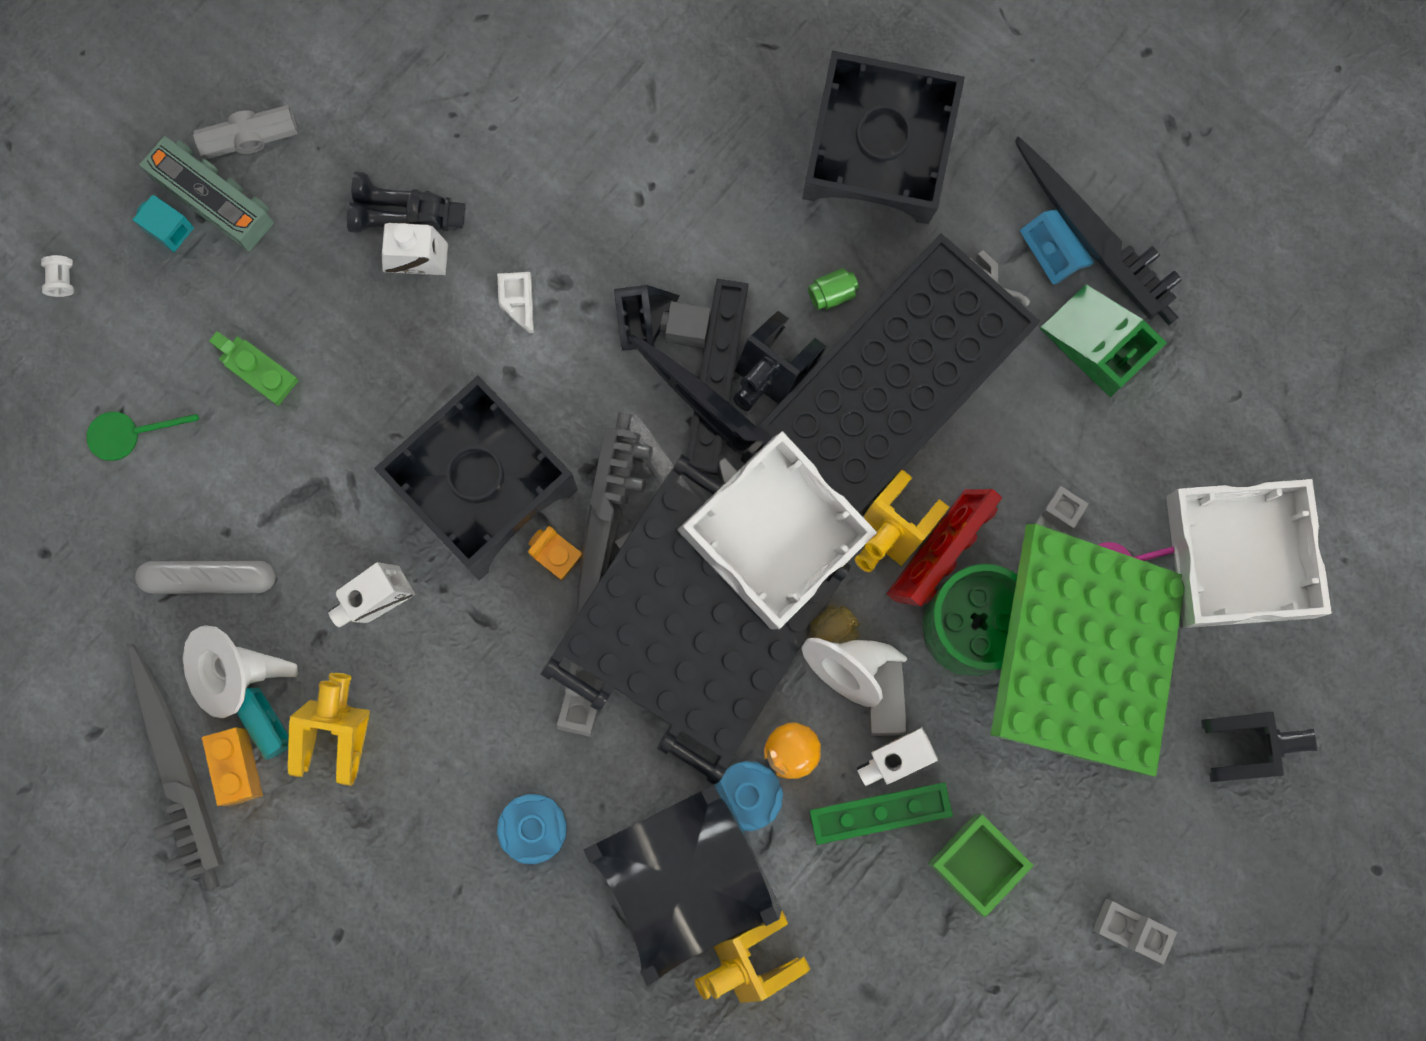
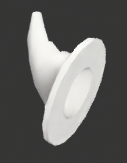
[183,625,298,718]
[802,638,907,707]

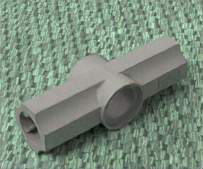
[193,105,298,159]

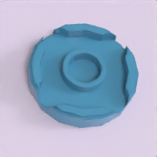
[720,761,783,831]
[497,794,567,864]

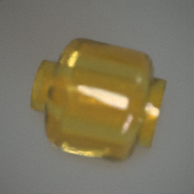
[810,605,861,644]

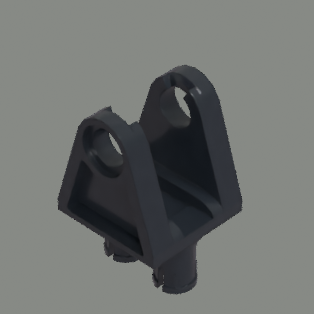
[733,310,826,411]
[1201,712,1317,782]

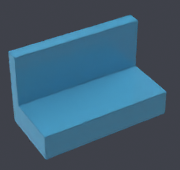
[1019,210,1095,285]

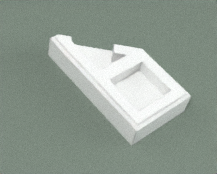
[497,272,534,334]

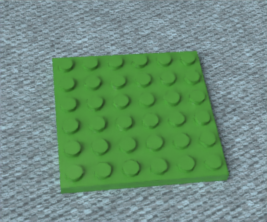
[990,524,1184,776]

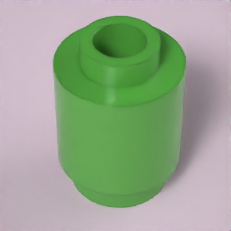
[807,268,859,310]

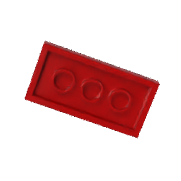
[886,489,1003,607]

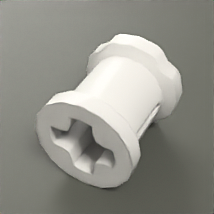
[41,255,74,297]

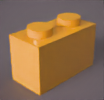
[202,727,263,806]

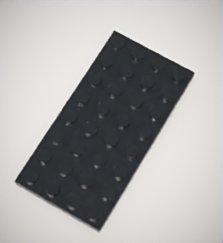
[759,233,1040,514]

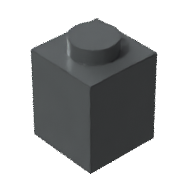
[660,301,710,349]

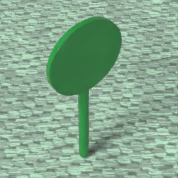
[86,412,199,461]

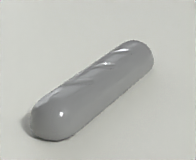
[135,560,276,594]

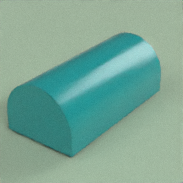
[237,688,289,760]

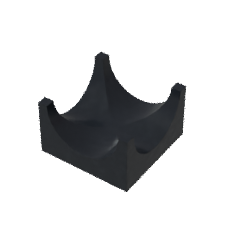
[802,50,965,224]
[374,375,578,581]
[583,782,782,986]

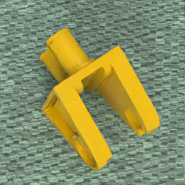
[855,469,949,572]
[288,673,370,786]
[695,910,811,1003]

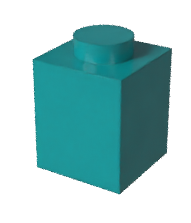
[132,195,194,253]

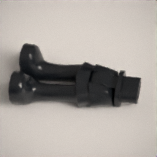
[347,171,466,233]

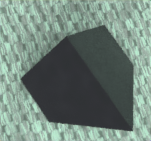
[614,285,680,351]

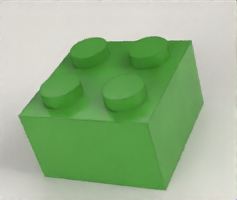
[927,814,1034,917]

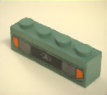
[139,136,274,252]

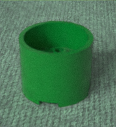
[923,564,1018,676]

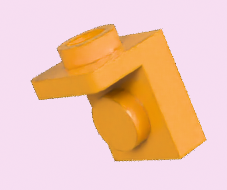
[528,526,582,581]

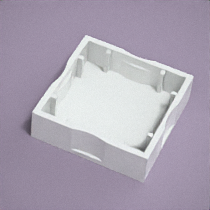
[677,431,877,629]
[1166,479,1332,628]

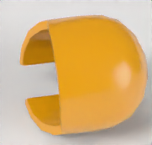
[764,722,821,779]

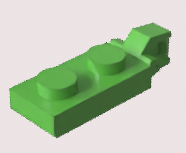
[209,331,299,406]

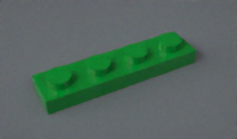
[809,782,953,845]

